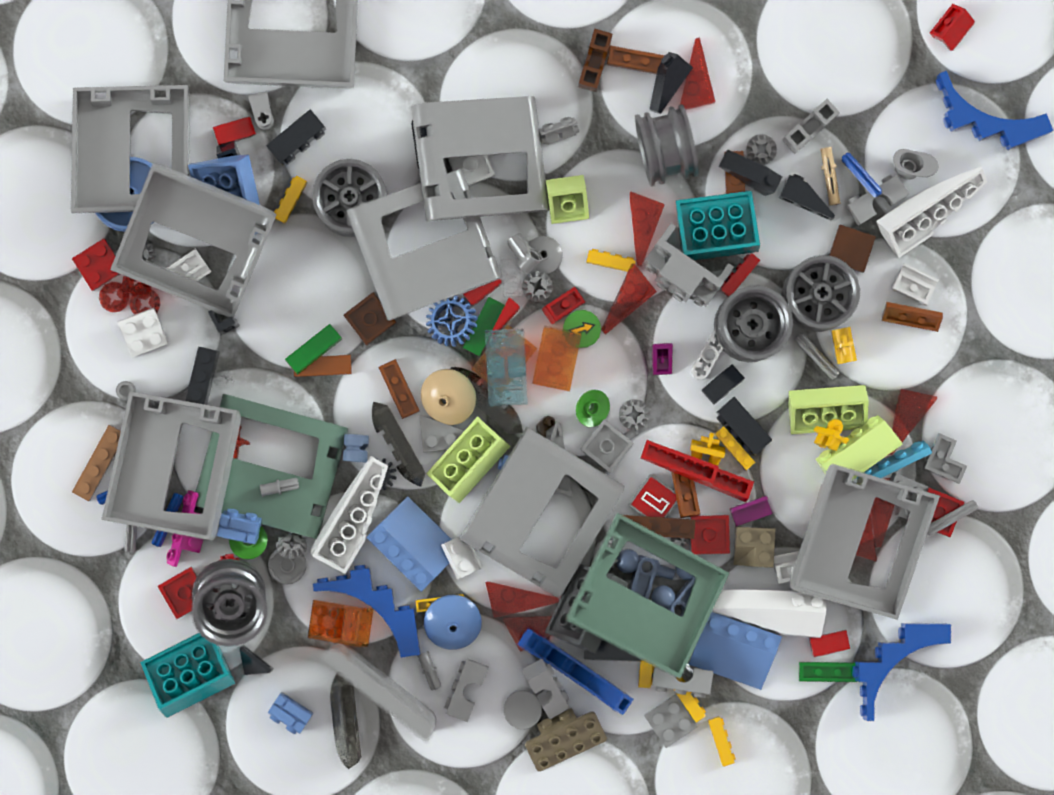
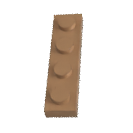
[72,425,121,501]

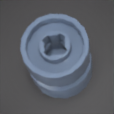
[342,434,369,463]

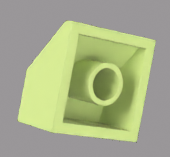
[546,175,589,224]

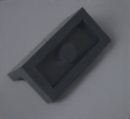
[208,310,240,334]

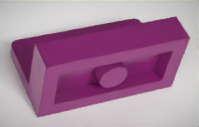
[729,496,772,527]

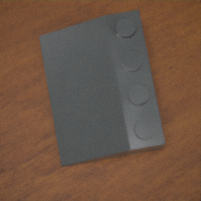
[545,564,628,653]

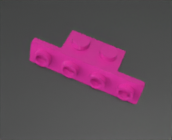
[166,490,204,567]

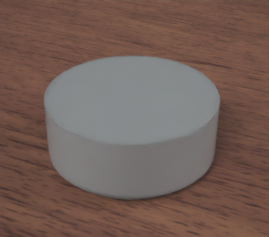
[116,381,136,400]

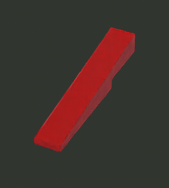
[640,440,754,503]

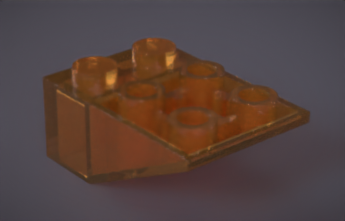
[308,600,374,647]

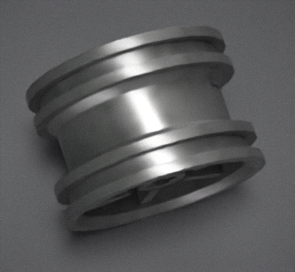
[635,104,699,187]
[312,159,388,237]
[782,255,860,332]
[714,286,793,362]
[192,559,267,647]

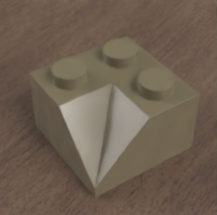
[733,527,775,567]

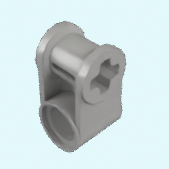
[248,91,274,130]

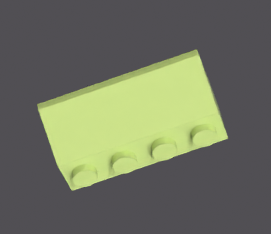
[788,385,869,434]
[815,415,903,480]
[426,416,511,503]

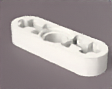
[691,331,723,380]

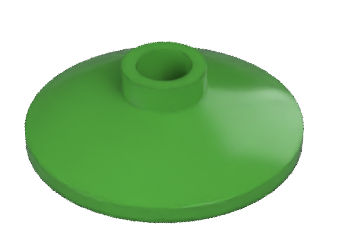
[576,389,610,427]
[229,526,268,559]

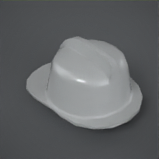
[893,149,939,180]

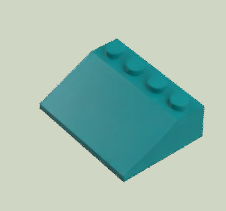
[676,191,760,260]
[140,633,236,718]

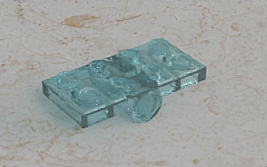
[485,329,527,407]

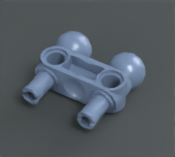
[616,549,676,599]
[651,567,695,616]

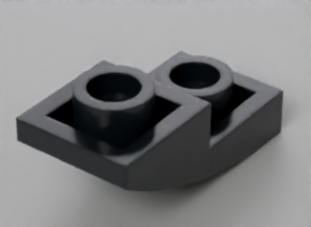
[702,364,745,405]

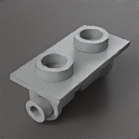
[539,117,579,145]

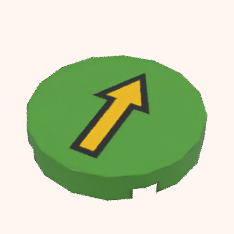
[563,310,601,348]

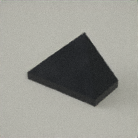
[239,645,274,675]

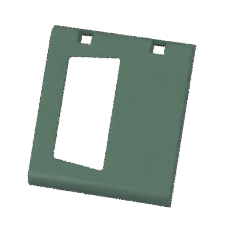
[195,394,349,539]
[566,513,730,678]

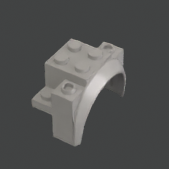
[643,223,734,307]

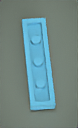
[856,440,932,480]

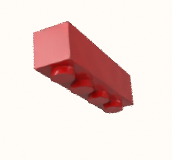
[720,253,761,297]

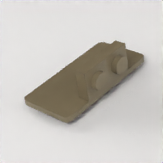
[525,708,607,772]

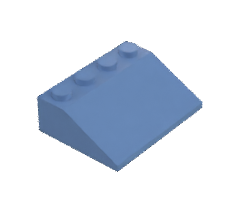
[188,155,260,235]
[366,496,452,592]
[689,612,782,690]

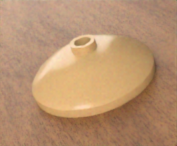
[421,369,476,425]

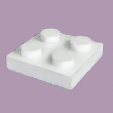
[118,308,168,357]

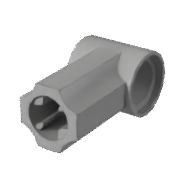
[507,233,542,273]

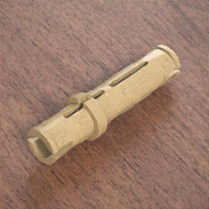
[820,147,841,206]

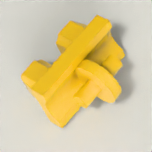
[831,327,857,364]
[813,419,849,451]
[690,432,725,466]

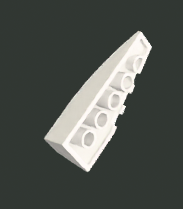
[876,167,987,258]
[309,456,388,574]
[712,590,826,638]

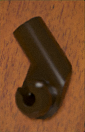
[536,416,555,438]

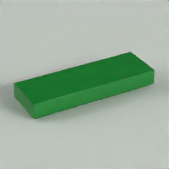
[463,297,505,357]
[285,324,342,375]
[799,662,857,682]

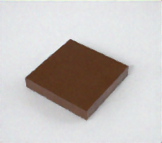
[829,224,876,273]
[343,292,397,346]

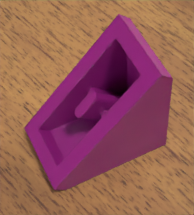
[652,343,673,375]

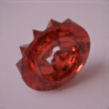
[122,276,152,296]
[98,282,130,312]
[130,288,161,315]

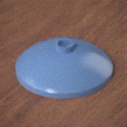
[424,595,482,650]

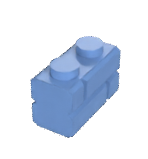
[217,509,262,544]
[268,692,314,734]

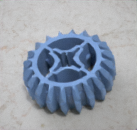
[426,295,478,347]

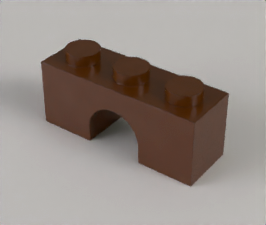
[578,28,613,92]

